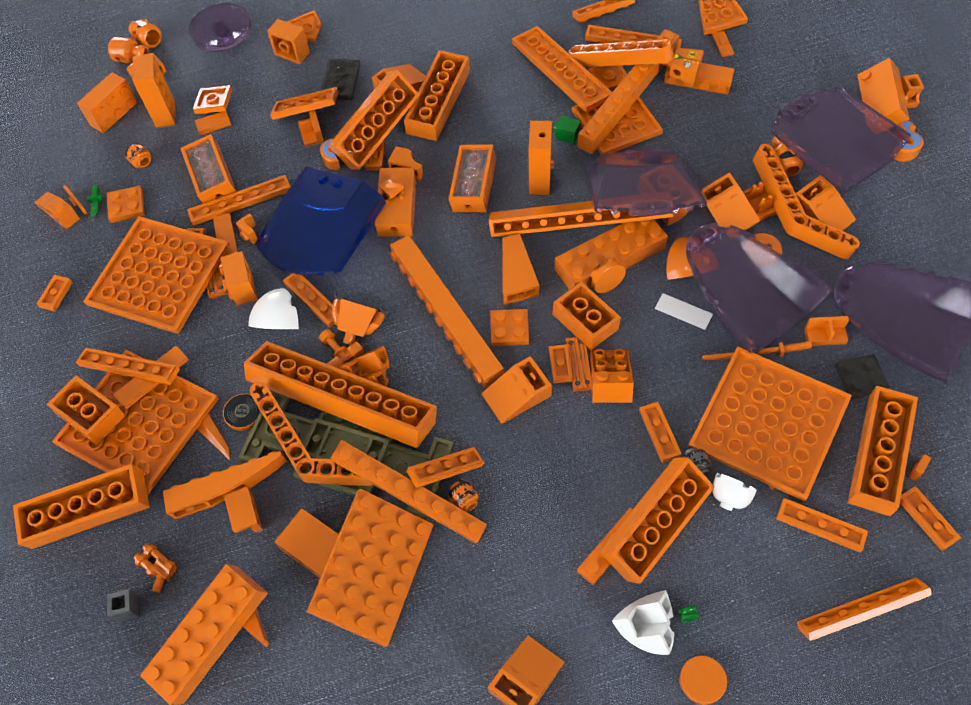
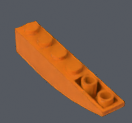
[163,451,288,520]

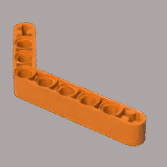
[752,144,860,259]
[250,382,373,486]

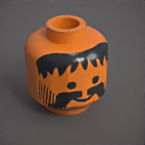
[125,143,152,169]
[448,481,479,512]

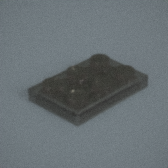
[321,59,361,100]

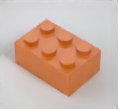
[77,72,138,134]
[552,282,621,351]
[46,376,126,445]

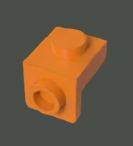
[236,213,258,245]

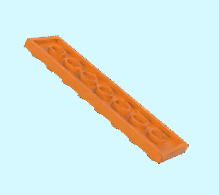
[512,26,612,112]

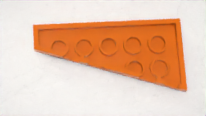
[698,0,748,35]

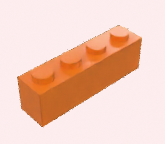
[664,63,734,95]

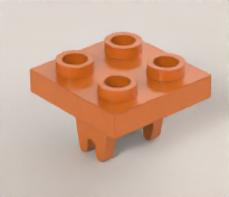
[742,182,777,221]

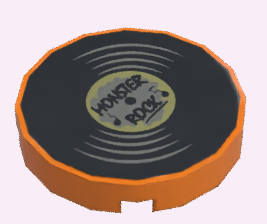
[223,393,260,431]

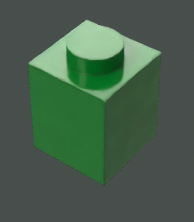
[554,116,581,144]

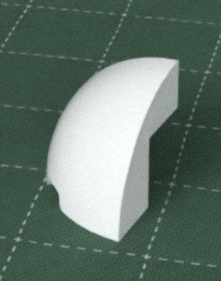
[248,288,299,329]
[612,590,674,655]

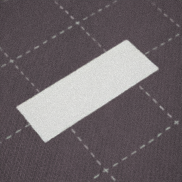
[655,293,713,330]

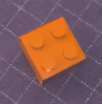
[267,19,310,64]
[219,251,258,306]

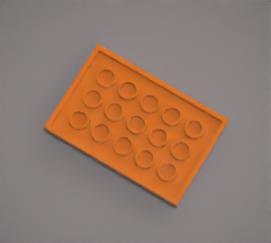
[306,489,434,647]

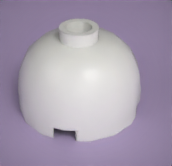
[712,473,757,511]

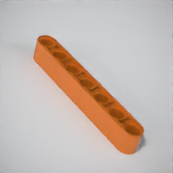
[569,40,675,67]

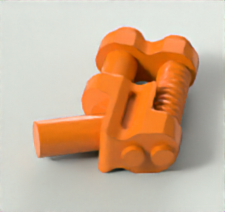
[133,543,177,593]

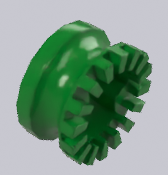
[677,605,700,622]

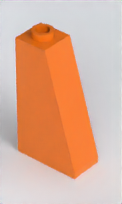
[502,233,540,305]

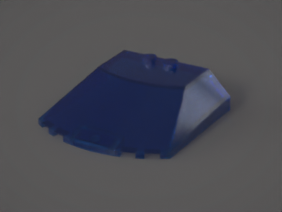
[256,166,386,275]

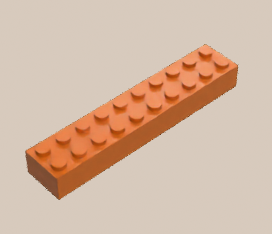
[244,341,437,448]

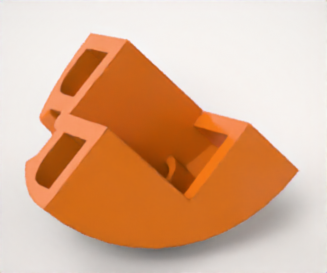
[666,237,719,280]
[338,345,390,387]

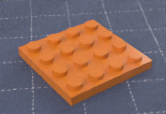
[572,91,663,157]

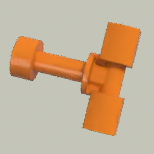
[319,329,365,368]

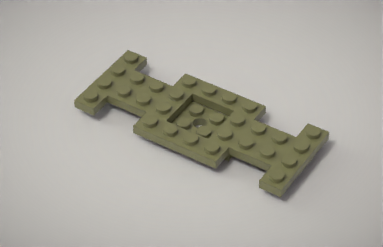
[238,390,454,519]

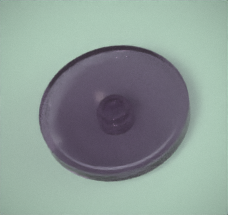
[189,3,251,51]

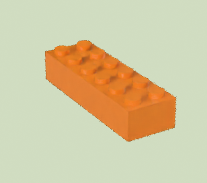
[404,50,470,141]
[327,70,420,170]
[554,219,668,290]
[847,385,918,517]
[599,457,714,584]
[13,464,150,549]
[140,564,268,705]

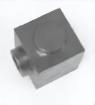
[107,590,139,622]

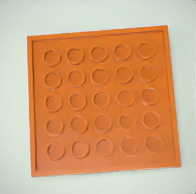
[83,216,230,334]
[688,346,852,502]
[52,350,219,495]

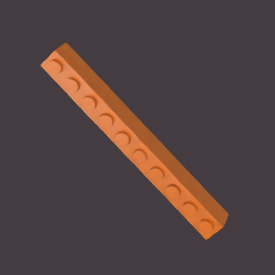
[578,29,679,154]
[489,192,673,237]
[390,235,504,388]

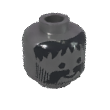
[684,447,712,476]

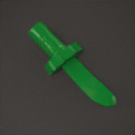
[87,185,103,217]

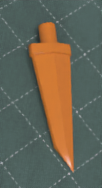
[197,413,230,460]

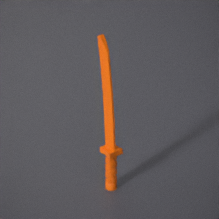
[702,341,812,360]

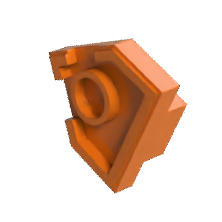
[287,10,322,43]

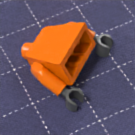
[331,291,390,345]

